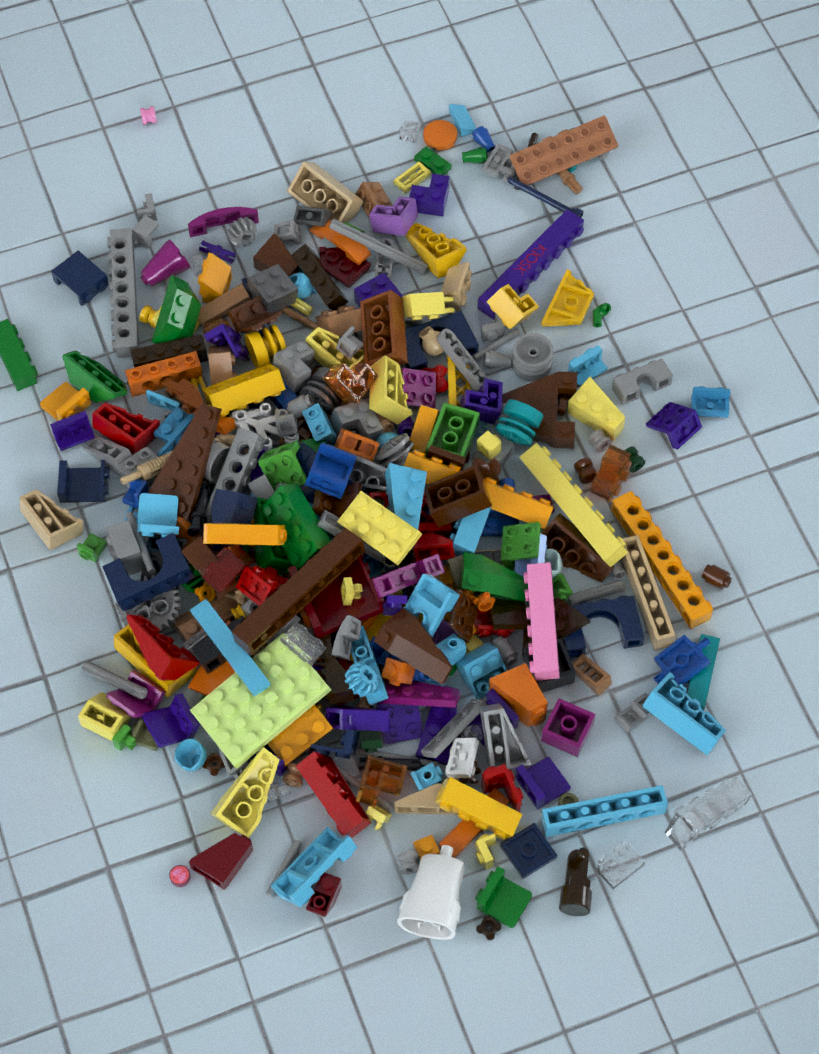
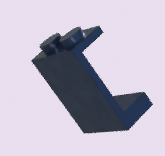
[51,250,109,306]
[57,460,110,503]

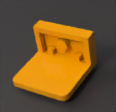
[40,382,91,421]

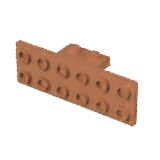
[509,115,618,185]

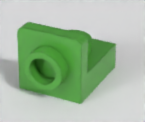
[77,533,108,562]

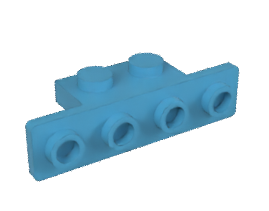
[154,407,195,457]

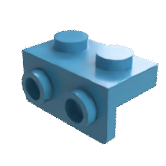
[691,386,730,418]

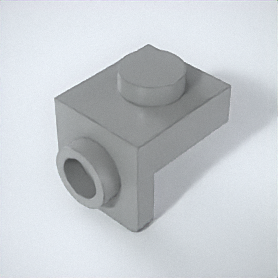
[481,313,507,342]

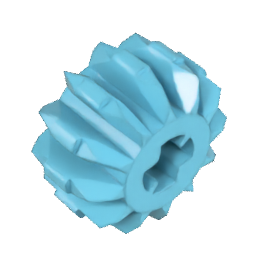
[344,661,379,697]

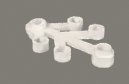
[231,403,299,450]

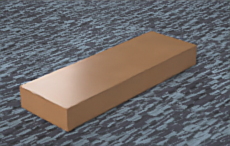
[198,283,251,327]

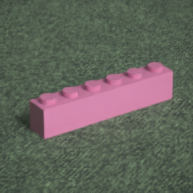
[524,562,560,680]

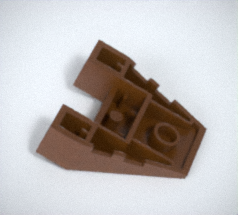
[502,371,577,449]

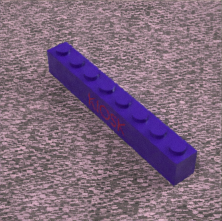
[477,209,584,320]

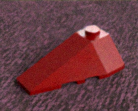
[126,614,200,681]

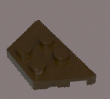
[522,597,591,658]

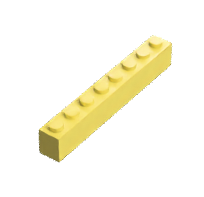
[519,443,628,567]

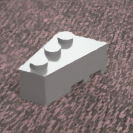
[480,703,531,769]

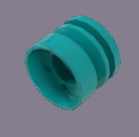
[495,399,544,446]

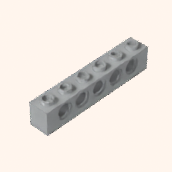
[205,427,264,524]

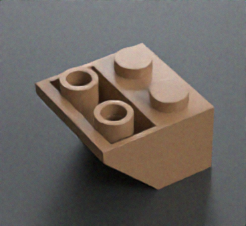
[316,305,362,337]

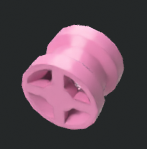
[140,106,157,125]

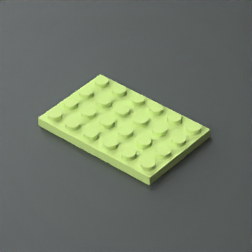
[190,633,331,769]

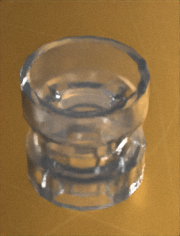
[456,725,483,743]

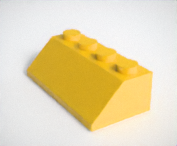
[202,363,286,417]

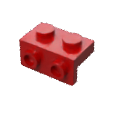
[473,610,515,638]

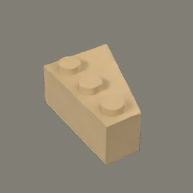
[20,489,83,550]

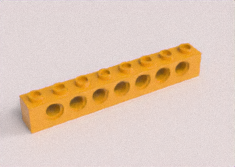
[611,491,713,629]

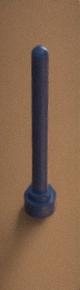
[507,177,584,218]

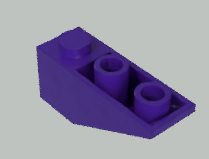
[326,705,390,731]

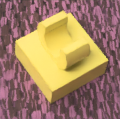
[340,577,363,606]
[366,804,392,830]

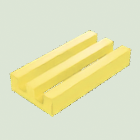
[393,162,431,194]

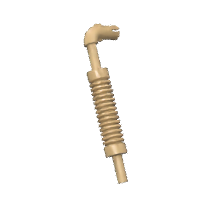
[120,433,248,485]

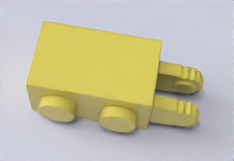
[402,292,455,321]

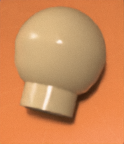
[419,326,446,356]

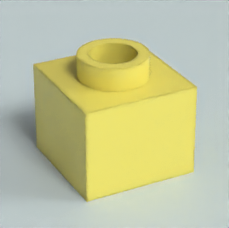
[477,431,501,461]

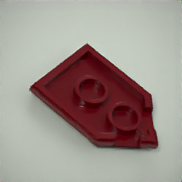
[319,246,371,288]

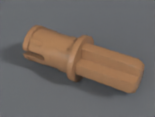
[557,169,583,194]

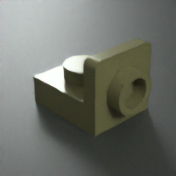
[131,719,158,751]

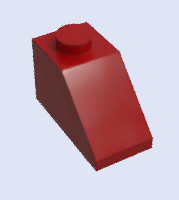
[413,533,455,562]

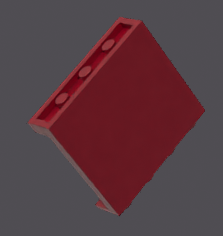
[288,554,385,639]

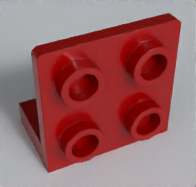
[235,566,288,606]

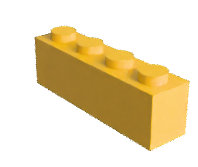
[435,777,522,840]

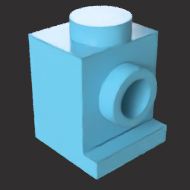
[410,762,444,791]

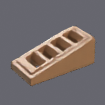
[572,654,612,695]

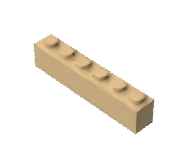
[621,535,676,650]

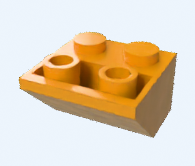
[198,253,232,303]

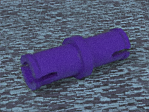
[199,240,236,264]

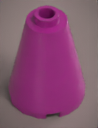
[140,240,191,286]

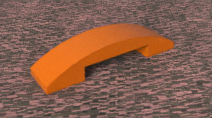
[309,220,371,265]

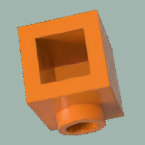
[382,658,415,686]

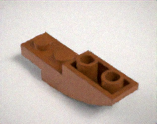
[162,378,206,415]

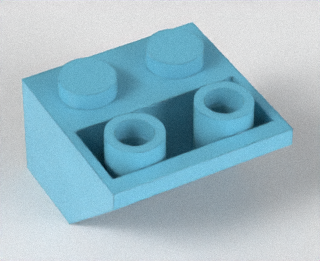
[456,642,507,699]

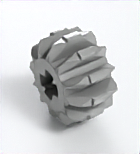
[227,217,258,247]

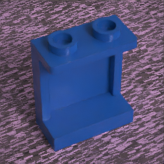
[305,443,357,499]

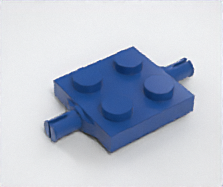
[653,635,711,685]

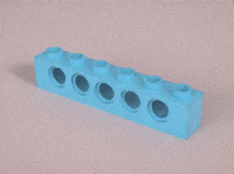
[541,785,668,837]

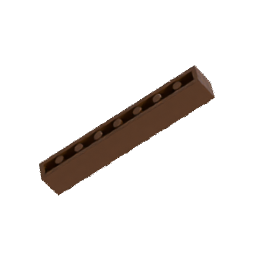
[232,528,365,656]

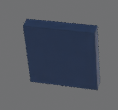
[500,823,558,879]

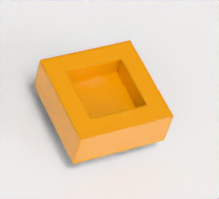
[413,835,440,861]

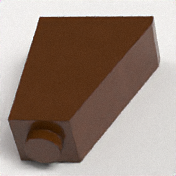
[253,234,299,277]

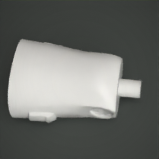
[397,845,464,940]

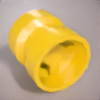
[139,305,158,328]

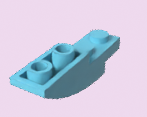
[351,626,389,705]

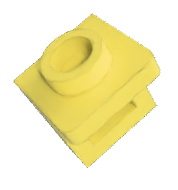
[475,834,496,870]

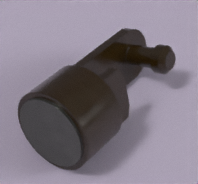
[559,847,592,916]

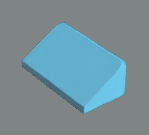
[449,104,477,137]
[146,390,183,410]

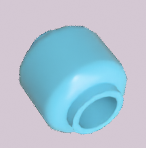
[289,273,314,299]

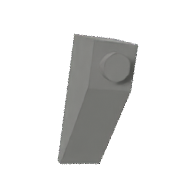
[83,436,132,477]

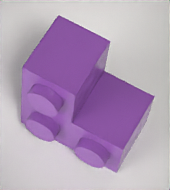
[369,197,418,236]

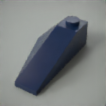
[211,489,258,568]

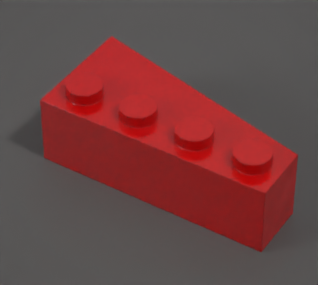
[296,751,371,838]

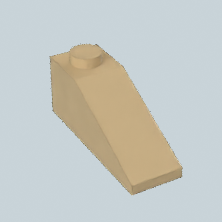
[394,782,456,815]

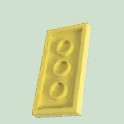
[337,491,422,566]

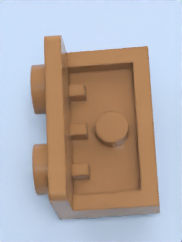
[355,182,393,219]

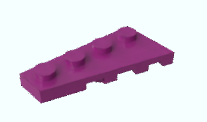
[377,678,460,707]

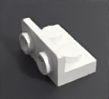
[445,738,479,781]

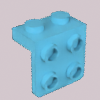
[137,493,179,537]

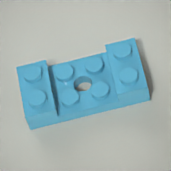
[404,574,460,637]
[270,827,358,907]

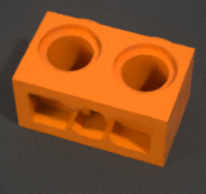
[335,428,380,461]

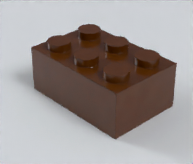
[424,465,492,528]

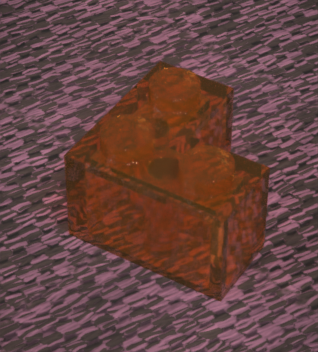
[322,363,379,405]
[591,444,632,502]
[356,755,408,806]

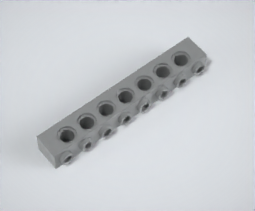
[107,228,139,358]

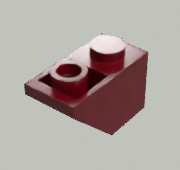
[306,872,342,917]

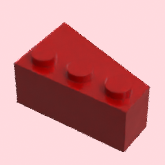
[92,403,160,455]

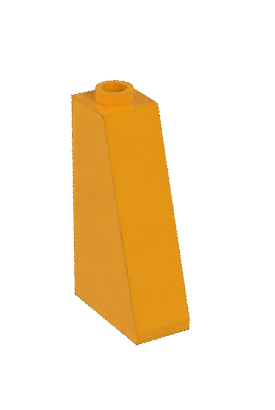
[203,523,287,545]

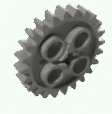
[118,575,182,634]

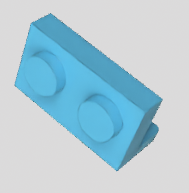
[568,345,607,387]

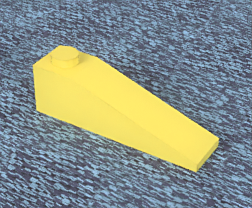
[210,747,280,838]

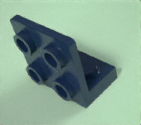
[311,729,359,759]

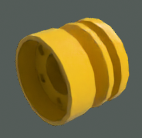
[245,324,287,368]

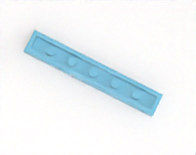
[190,599,271,697]

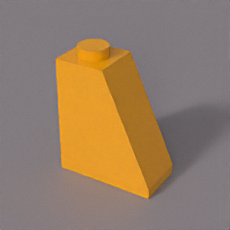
[409,405,440,455]

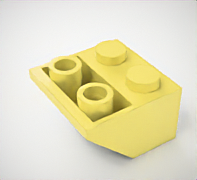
[78,692,132,742]

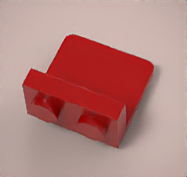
[481,764,523,813]

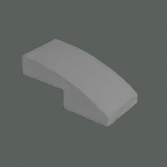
[331,615,362,660]
[614,693,652,733]

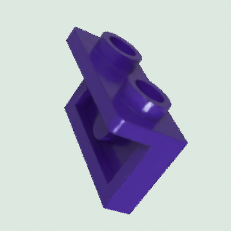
[50,411,95,451]

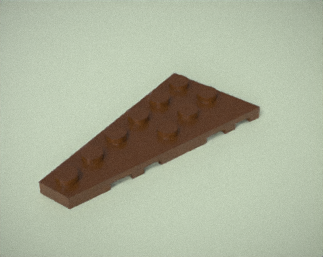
[148,403,222,520]

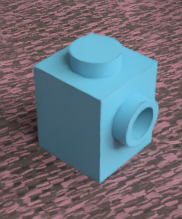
[436,634,467,666]

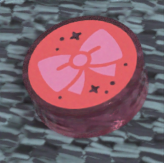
[169,865,191,887]

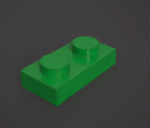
[414,146,452,175]

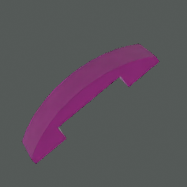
[188,207,259,237]
[372,554,445,598]

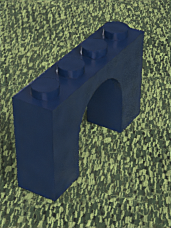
[404,311,479,370]
[102,533,195,612]
[562,595,644,658]

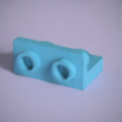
[302,403,337,445]

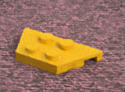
[541,269,594,327]

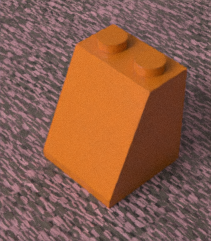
[489,663,548,727]

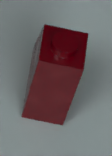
[189,833,253,890]

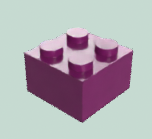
[541,698,596,757]

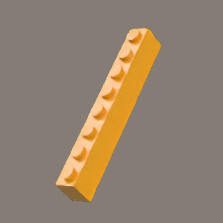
[404,450,553,529]

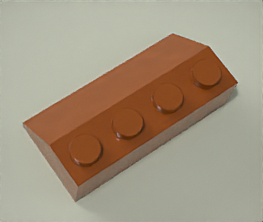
[360,290,408,368]

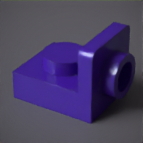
[382,595,407,616]

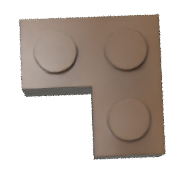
[208,345,237,385]

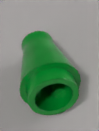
[462,147,488,164]

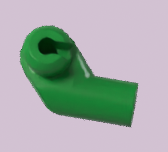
[593,303,611,328]

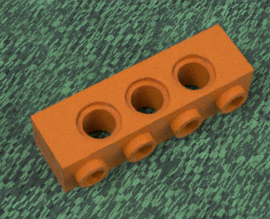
[125,351,203,397]

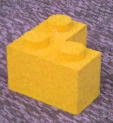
[487,284,539,329]

